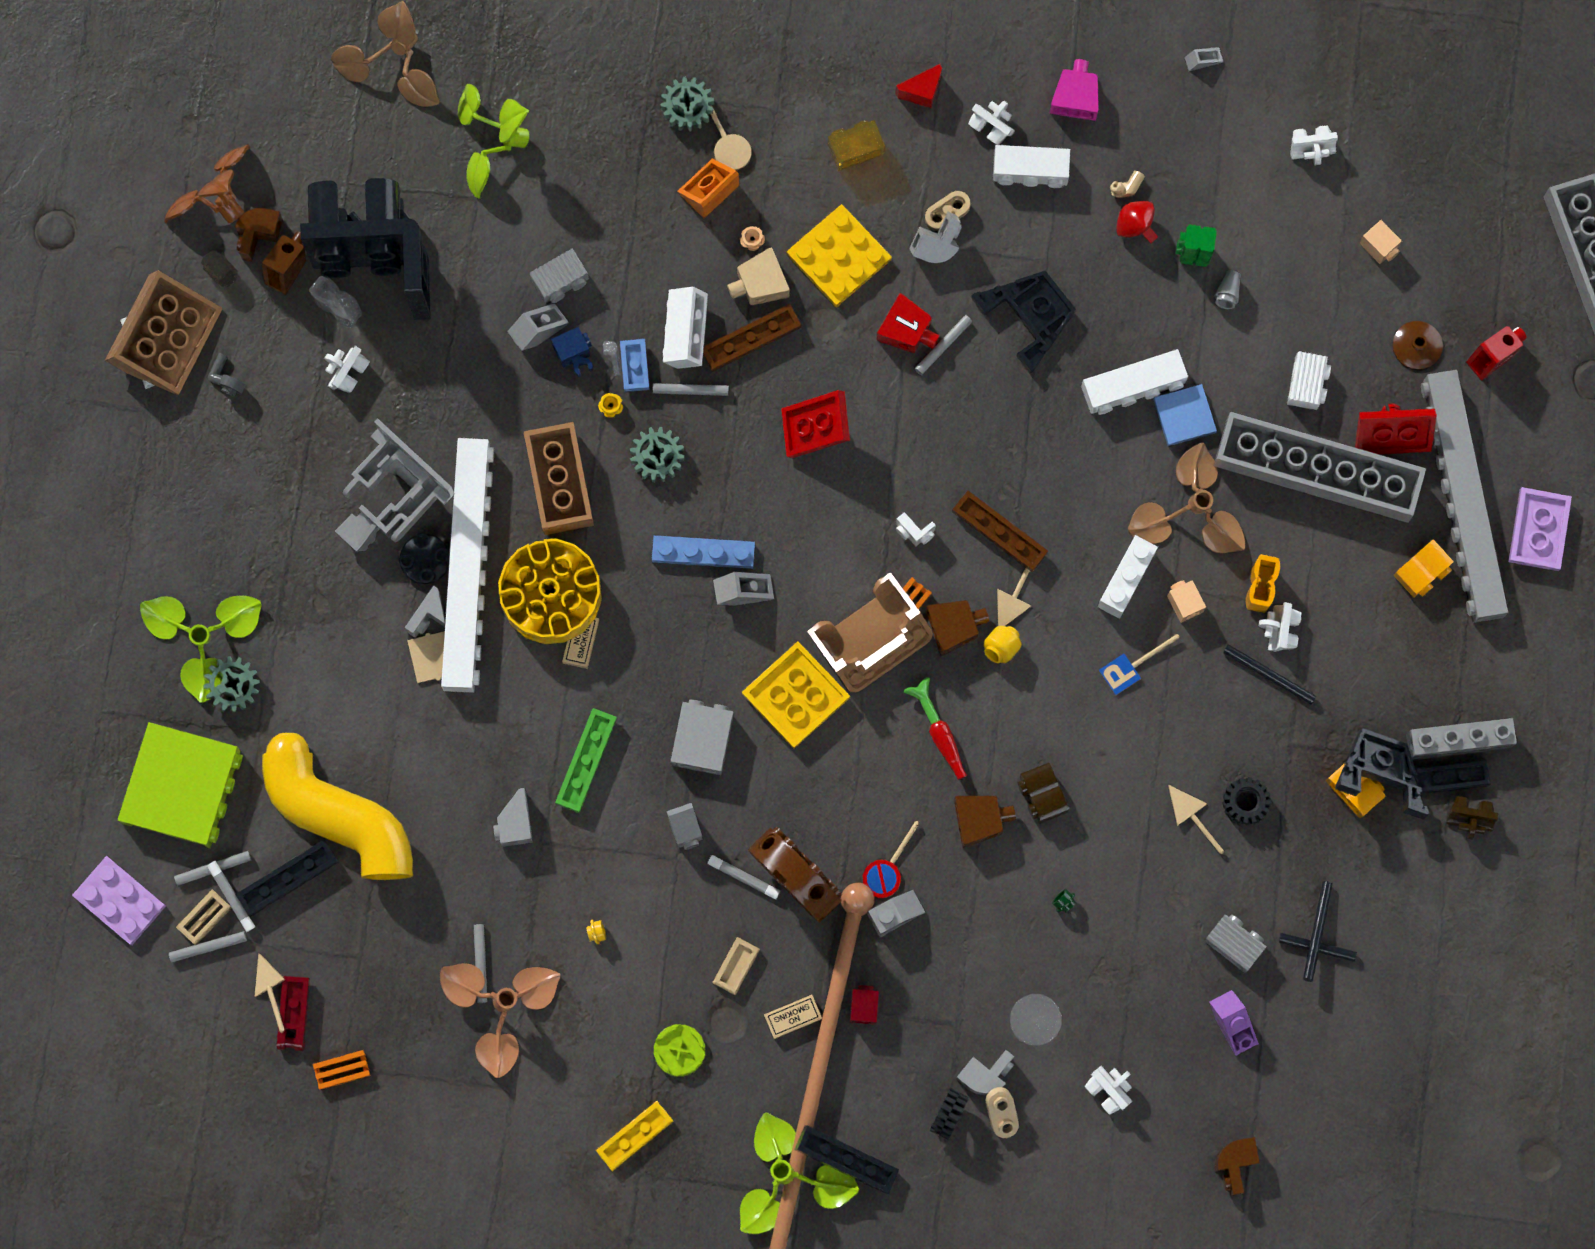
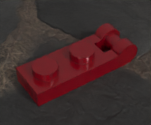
[277,976,310,1051]

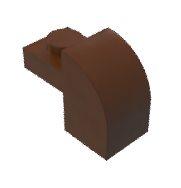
[235,208,283,262]
[1215,1137,1260,1196]

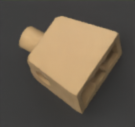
[727,247,790,305]

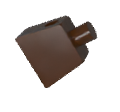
[262,232,306,295]
[926,600,989,656]
[954,796,1016,848]

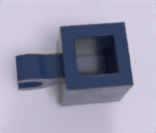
[551,327,593,377]

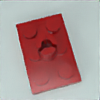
[781,390,850,458]
[1355,404,1437,454]

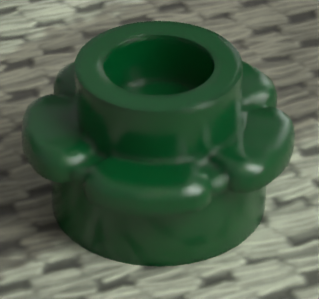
[1052,889,1076,913]

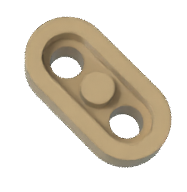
[925,191,970,231]
[986,1087,1019,1138]

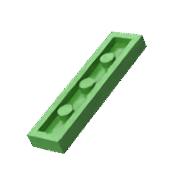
[555,708,617,813]

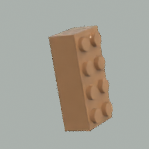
[524,422,594,535]

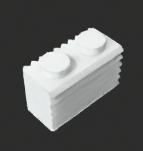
[1287,351,1331,410]

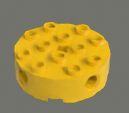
[498,538,602,644]

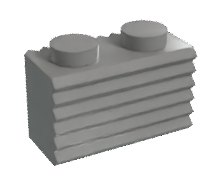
[529,248,589,303]
[1204,914,1267,973]

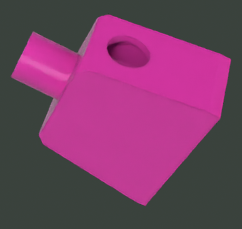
[1050,59,1098,121]

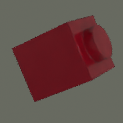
[850,985,879,1025]

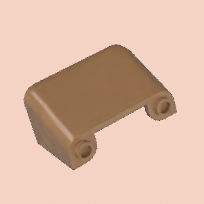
[807,573,933,692]

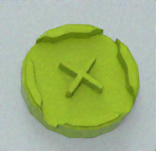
[654,1024,705,1076]

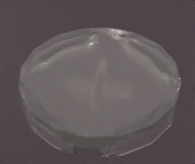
[1010,994,1062,1046]

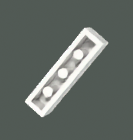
[1081,349,1188,415]

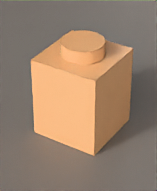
[1359,220,1402,264]
[1167,580,1206,623]

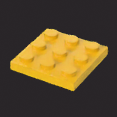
[786,204,892,308]
[742,641,850,749]

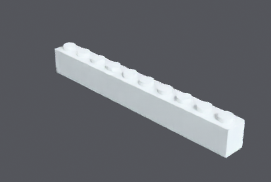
[441,438,494,693]

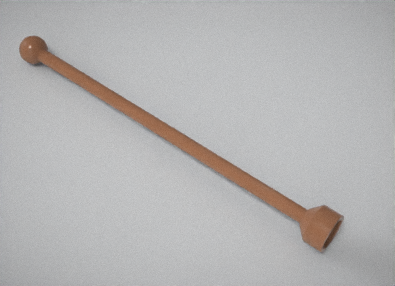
[769,883,874,1249]

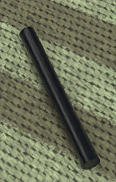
[1223,644,1316,705]
[1303,881,1333,982]

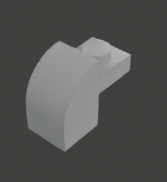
[909,212,961,263]
[956,1050,1014,1095]

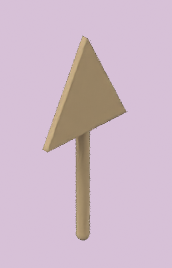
[997,568,1031,626]
[1168,785,1224,854]
[255,954,285,1033]

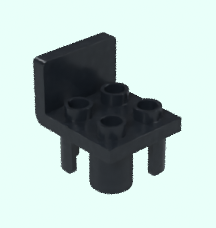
[300,178,431,320]

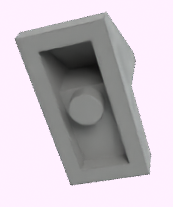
[405,586,446,638]

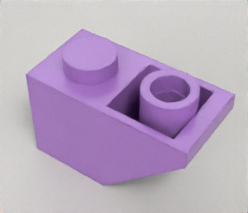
[1209,990,1259,1055]

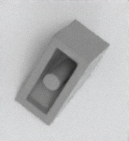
[507,303,569,351]
[713,572,774,606]
[493,788,533,847]
[667,803,703,850]
[868,890,925,937]

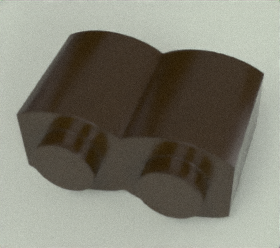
[1017,763,1069,824]

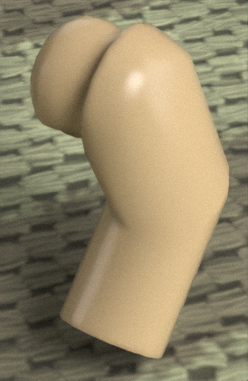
[1110,171,1145,198]

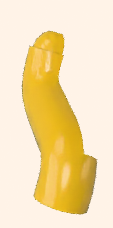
[262,733,413,880]

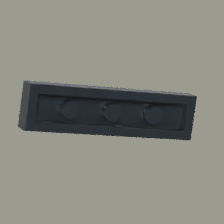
[236,839,339,917]
[794,1125,899,1194]

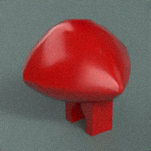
[1116,201,1158,243]

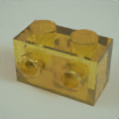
[828,120,885,171]

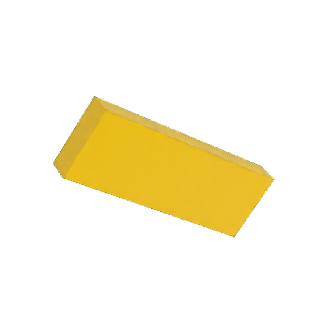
[596,1101,674,1172]

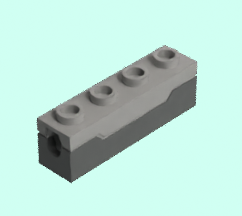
[1406,718,1517,760]

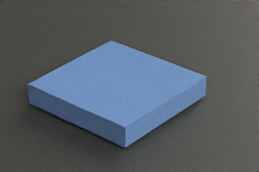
[1153,384,1217,446]

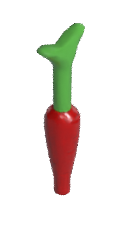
[904,677,967,780]

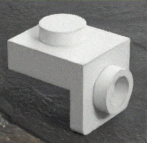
[896,512,936,546]

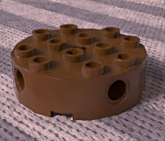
[748,826,842,923]

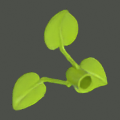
[458,84,529,199]
[140,596,262,703]
[740,1113,859,1234]

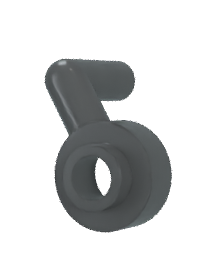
[208,353,246,397]

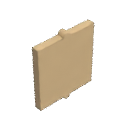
[407,631,445,683]

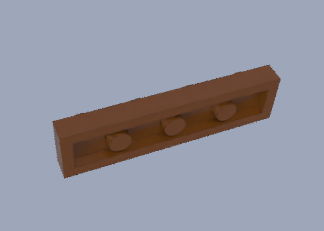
[703,304,801,372]
[952,491,1048,572]

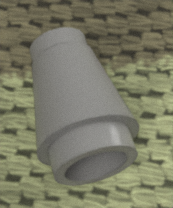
[1214,270,1241,309]

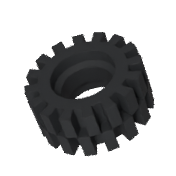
[1222,777,1271,826]
[930,1088,969,1140]

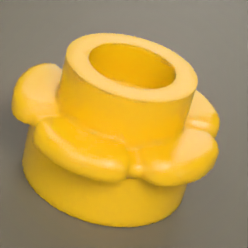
[598,393,623,417]
[586,920,606,944]

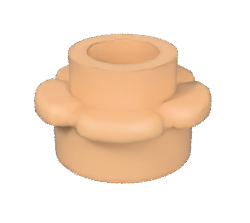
[740,227,765,251]

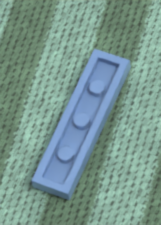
[652,536,755,569]

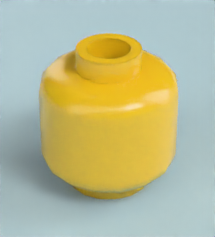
[983,626,1021,663]

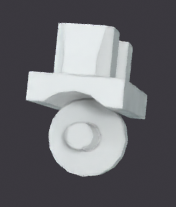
[968,101,1015,145]
[1290,126,1338,165]
[324,346,370,393]
[1259,602,1302,652]
[1085,1066,1132,1115]

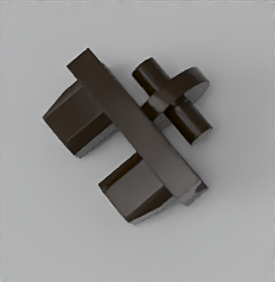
[1446,796,1498,840]

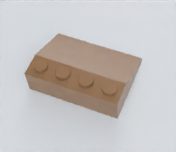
[105,270,223,395]

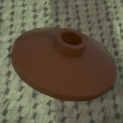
[1392,321,1443,370]

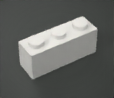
[993,145,1070,188]
[663,287,708,369]
[1098,535,1158,619]

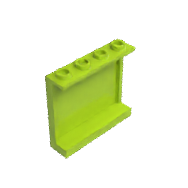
[118,722,243,848]

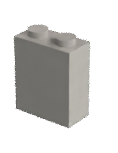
[670,700,733,775]

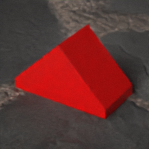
[895,64,942,108]

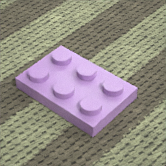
[1509,487,1572,571]
[72,856,166,946]

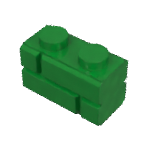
[1175,224,1217,267]

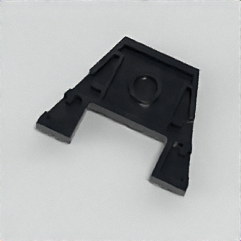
[971,270,1076,373]
[1335,728,1429,819]

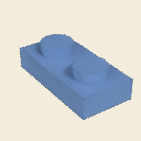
[620,339,649,392]

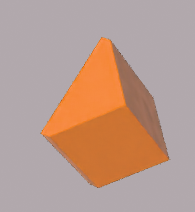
[677,158,739,218]

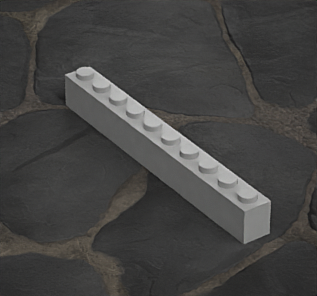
[1421,370,1508,623]

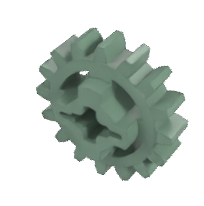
[660,77,714,131]
[630,427,685,483]
[203,656,260,713]

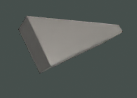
[1185,47,1223,71]

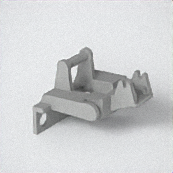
[335,418,455,552]

